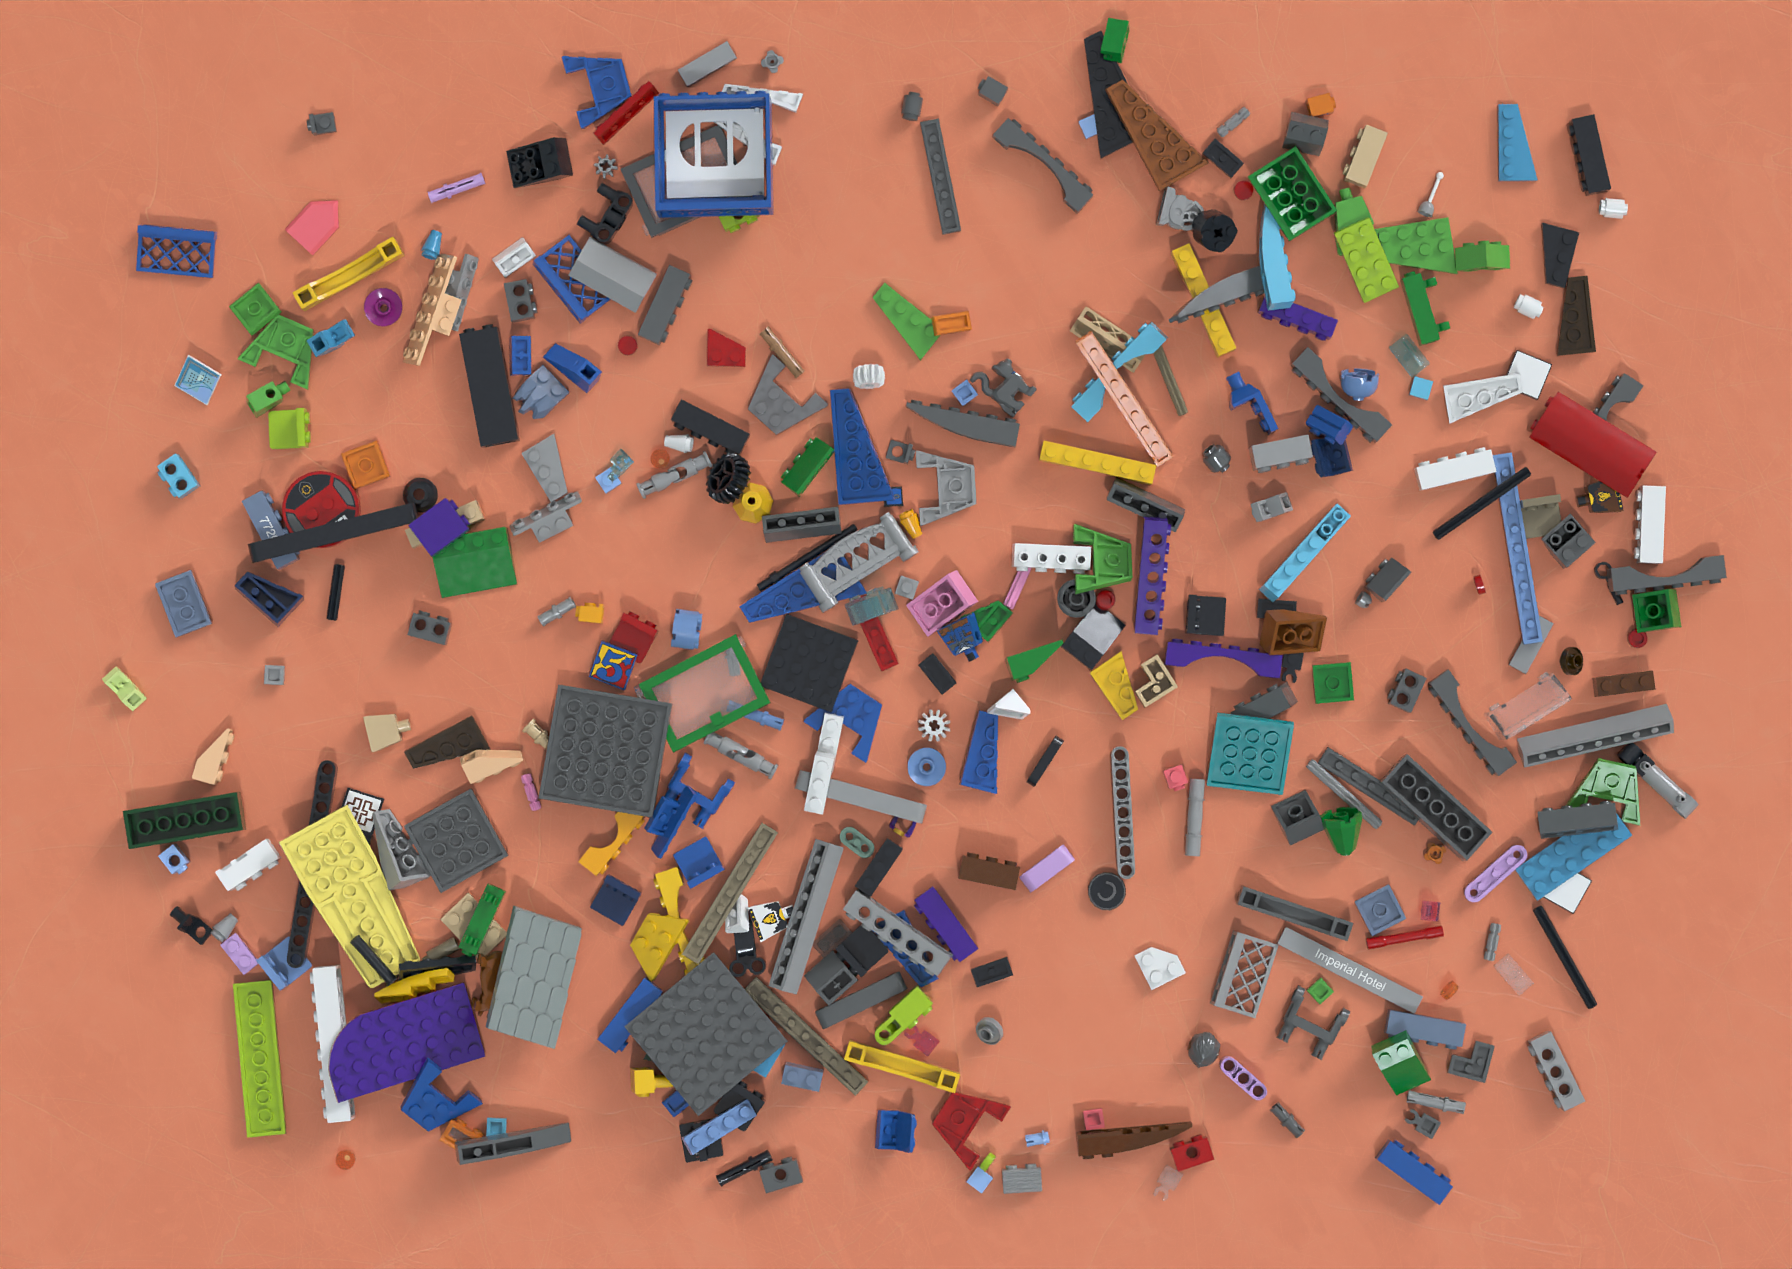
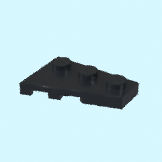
[1541,223,1579,288]

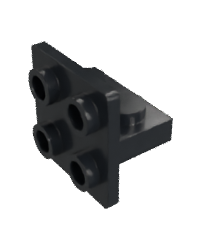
[679,1118,723,1163]

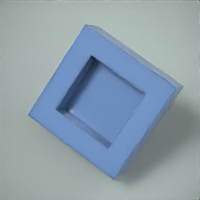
[951,380,978,407]

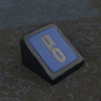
[884,487,903,507]

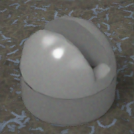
[1355,591,1372,608]

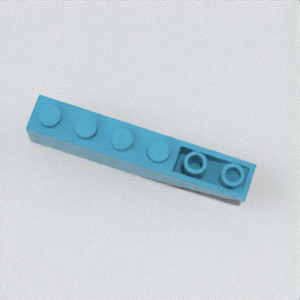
[1259,204,1296,311]
[1259,504,1351,602]

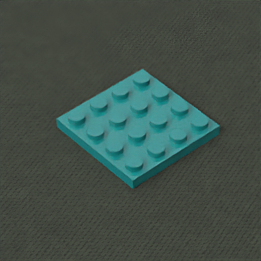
[1206,713,1294,795]

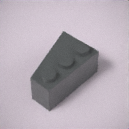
[1230,682,1298,719]

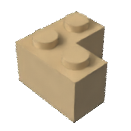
[1134,654,1178,708]

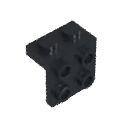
[835,925,888,977]
[714,1080,766,1131]

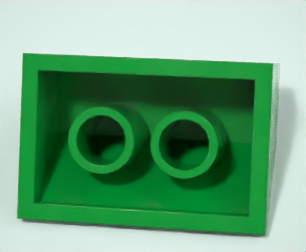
[781,437,835,497]

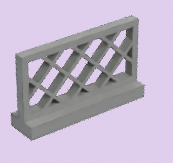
[1210,931,1279,1018]

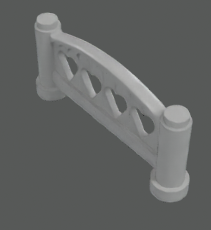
[799,512,919,613]

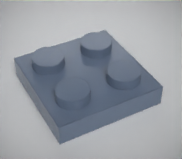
[1354,884,1406,936]

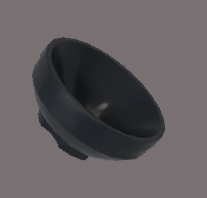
[403,478,438,513]

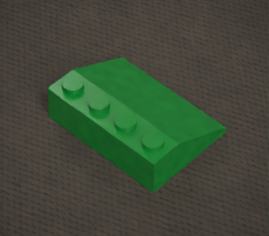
[1248,146,1337,241]
[432,527,517,598]
[1005,640,1064,683]

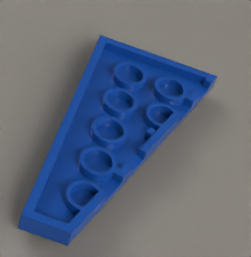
[739,553,867,623]

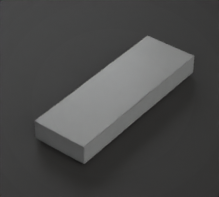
[678,41,737,87]
[1509,616,1554,674]

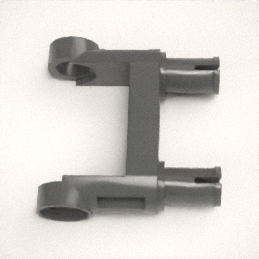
[1276,985,1350,1060]

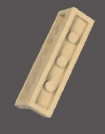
[1070,307,1146,373]

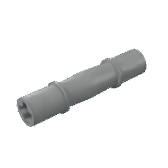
[1185,779,1205,856]

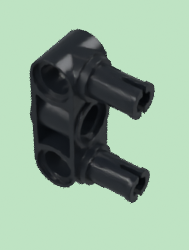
[577,183,633,244]

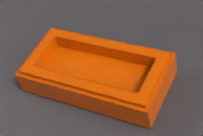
[931,311,972,336]

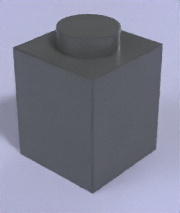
[977,76,1008,107]

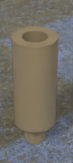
[422,937,460,960]

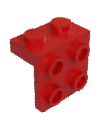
[609,611,659,663]

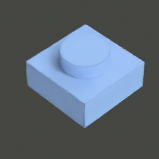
[595,467,622,494]

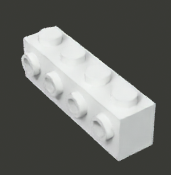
[1011,543,1091,574]

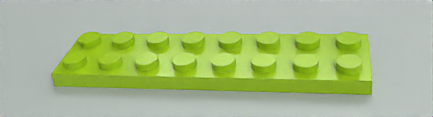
[233,980,287,1138]

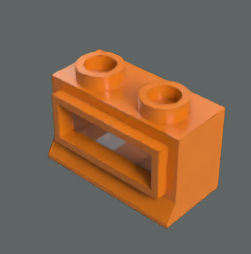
[439,1118,484,1149]

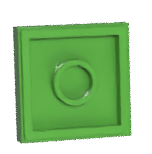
[229,283,282,335]

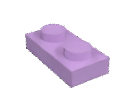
[220,933,258,975]

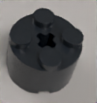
[1192,209,1238,252]

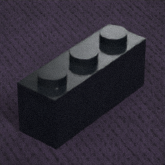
[855,838,903,897]

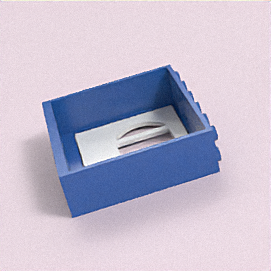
[654,91,774,218]

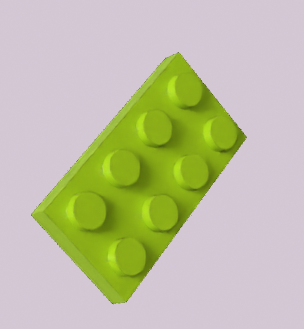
[1334,217,1399,303]

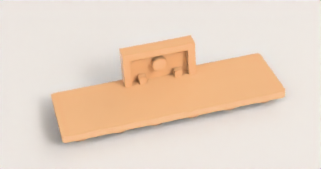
[403,254,461,366]

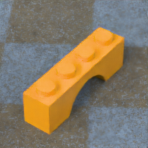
[578,812,645,876]

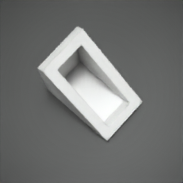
[987,689,1030,720]

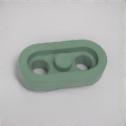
[840,827,874,858]

